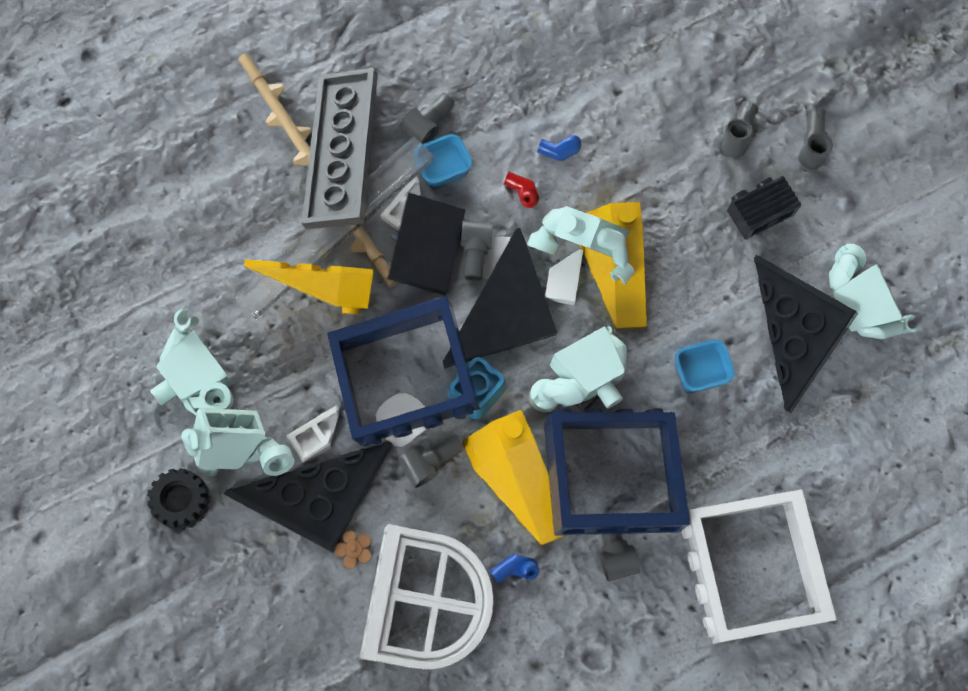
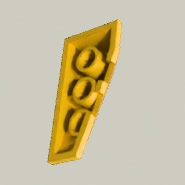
[579,202,647,330]
[244,259,373,315]
[462,410,566,546]

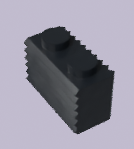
[727,176,802,240]

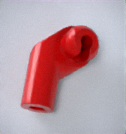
[503,171,539,208]

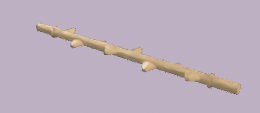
[238,53,399,288]

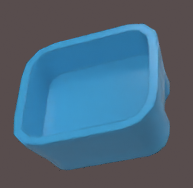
[414,134,472,189]
[675,340,735,393]
[447,357,507,419]

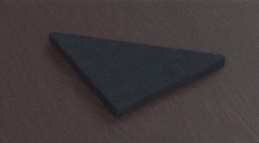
[443,228,557,369]
[754,255,858,414]
[224,441,393,553]

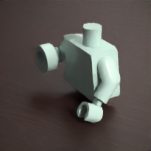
[527,206,635,285]
[829,244,918,339]
[150,309,233,415]
[529,326,627,413]
[181,408,294,477]

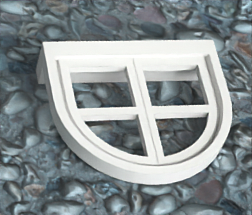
[359,524,493,669]

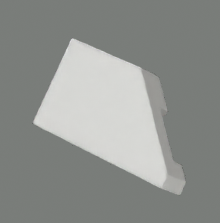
[381,175,421,231]
[545,249,583,305]
[286,405,340,464]

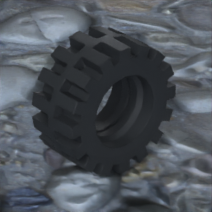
[147,468,211,530]

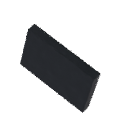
[387,193,465,295]

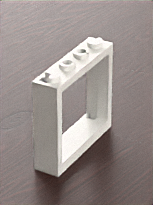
[682,489,837,644]

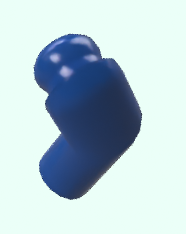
[537,135,581,161]
[489,554,540,584]

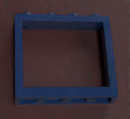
[327,296,481,446]
[544,408,690,536]

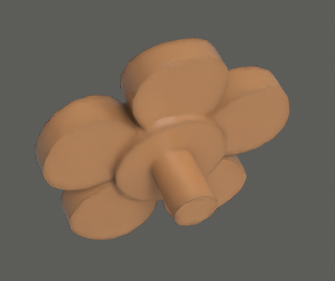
[335,530,372,569]

